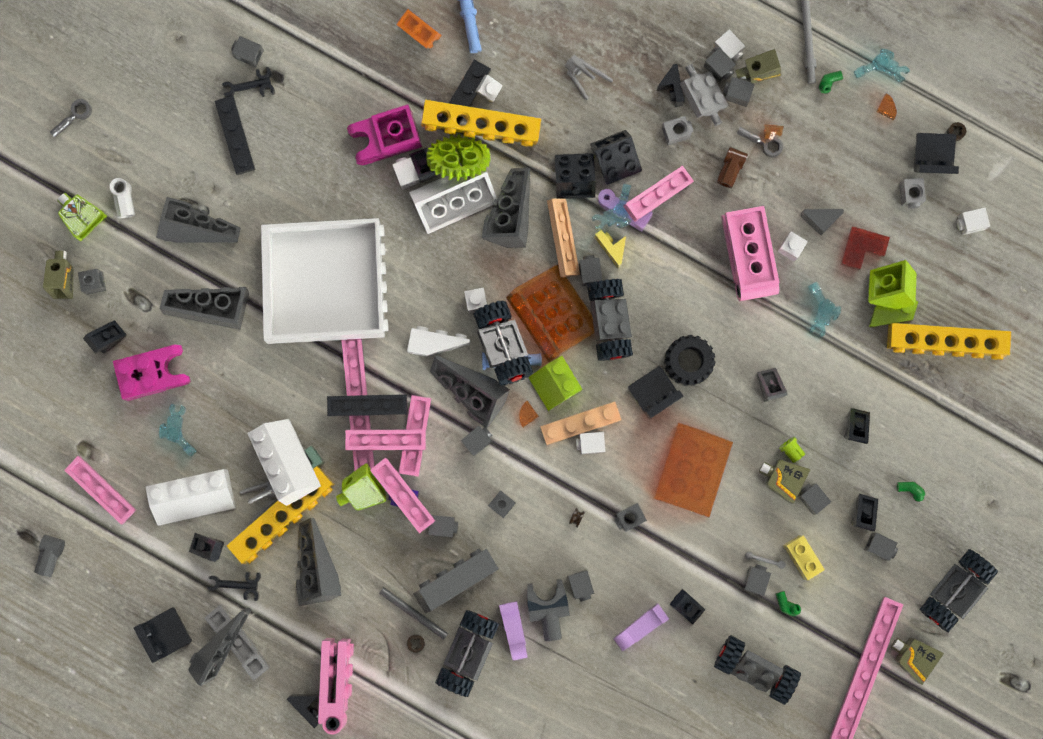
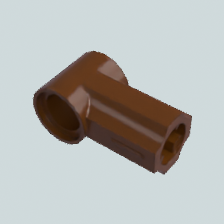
[717,147,748,189]

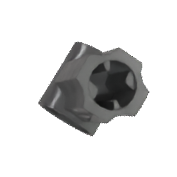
[34,534,65,577]

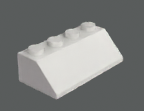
[409,171,497,234]
[247,419,321,506]
[145,469,236,526]

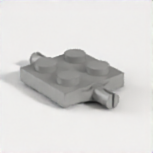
[680,64,729,126]

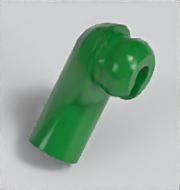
[819,70,843,94]
[897,482,926,502]
[775,591,801,616]

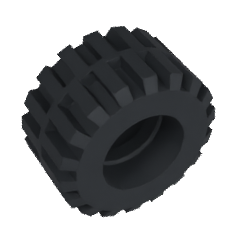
[664,335,716,386]

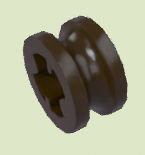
[947,122,967,141]
[569,508,585,528]
[407,634,425,653]

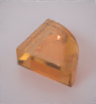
[876,93,897,120]
[763,124,784,139]
[519,401,539,428]

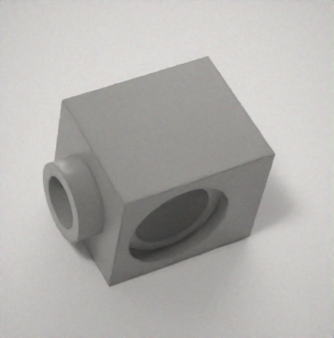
[662,116,693,146]
[899,178,926,209]

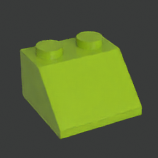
[868,260,917,309]
[528,356,583,411]

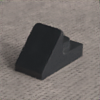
[656,64,684,107]
[409,148,438,183]
[83,320,127,354]
[844,408,870,444]
[851,493,879,532]
[189,533,224,562]
[670,589,706,625]
[287,694,319,729]

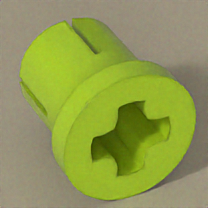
[779,437,805,463]

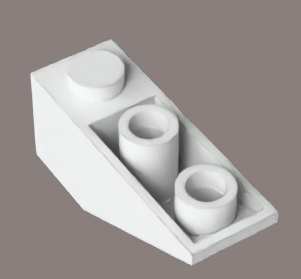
[407,326,471,357]

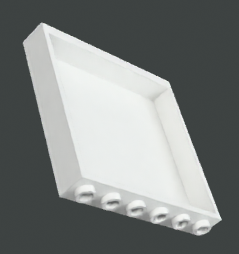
[261,218,388,344]

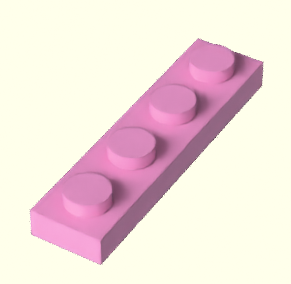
[623,166,694,222]
[399,395,431,477]
[345,430,426,450]
[64,456,136,525]
[370,458,435,533]

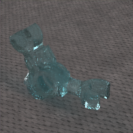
[854,49,910,82]
[592,184,632,231]
[808,282,841,337]
[159,404,197,457]

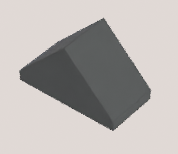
[801,209,844,235]
[757,368,788,402]

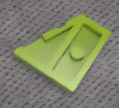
[869,301,918,328]

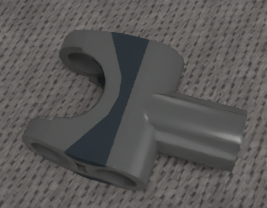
[527,579,570,642]

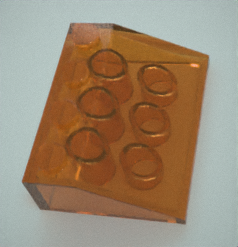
[506,264,595,362]
[653,423,733,517]

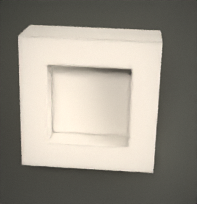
[475,75,503,102]

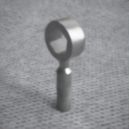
[50,99,92,137]
[737,127,783,158]

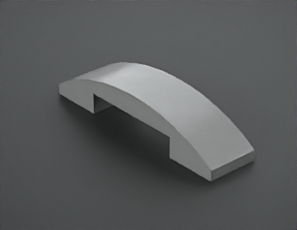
[204,605,270,681]

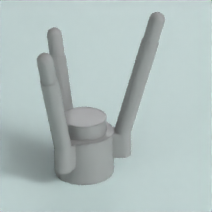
[565,55,613,100]
[239,481,278,523]

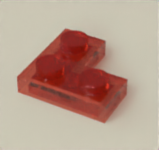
[840,226,890,270]

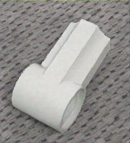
[110,178,135,219]

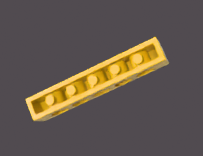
[421,100,541,147]
[887,323,1011,360]
[227,466,335,564]

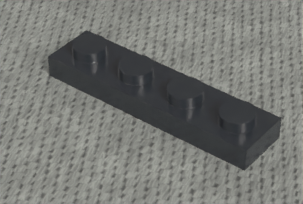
[439,59,491,136]
[215,95,256,175]
[327,394,407,417]

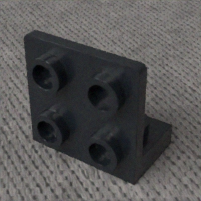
[590,130,642,185]
[914,133,959,174]
[555,153,596,199]
[628,366,684,419]
[134,607,192,663]

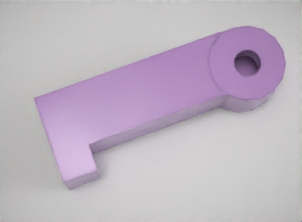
[598,189,653,232]
[499,601,528,661]
[613,603,669,651]

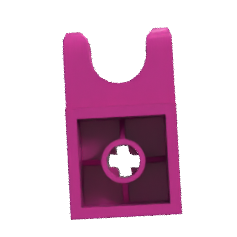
[347,104,423,165]
[113,345,191,401]

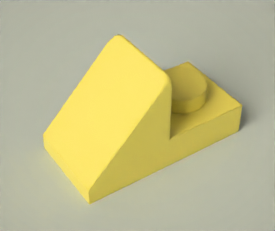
[594,230,626,268]

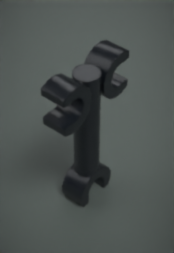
[222,67,275,97]
[208,572,261,601]

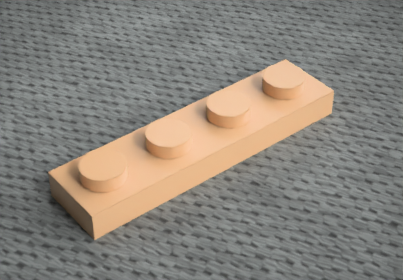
[547,199,580,277]
[540,402,621,445]

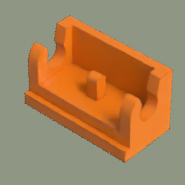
[396,9,442,49]

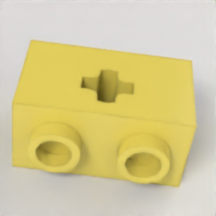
[783,535,825,580]

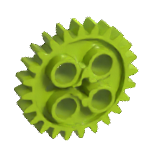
[427,134,490,181]

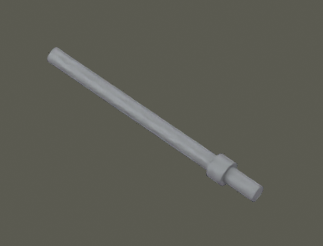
[801,0,817,84]

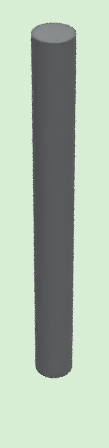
[379,587,448,640]

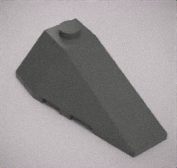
[482,168,530,248]
[156,197,241,243]
[430,356,510,428]
[296,518,341,606]
[188,607,252,686]

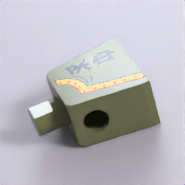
[735,49,781,84]
[43,250,74,299]
[759,460,810,504]
[891,638,944,685]

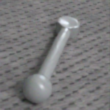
[745,552,786,569]

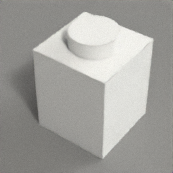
[713,29,745,62]
[392,157,420,190]
[957,208,990,235]
[777,232,808,262]
[464,287,487,314]
[576,432,606,454]

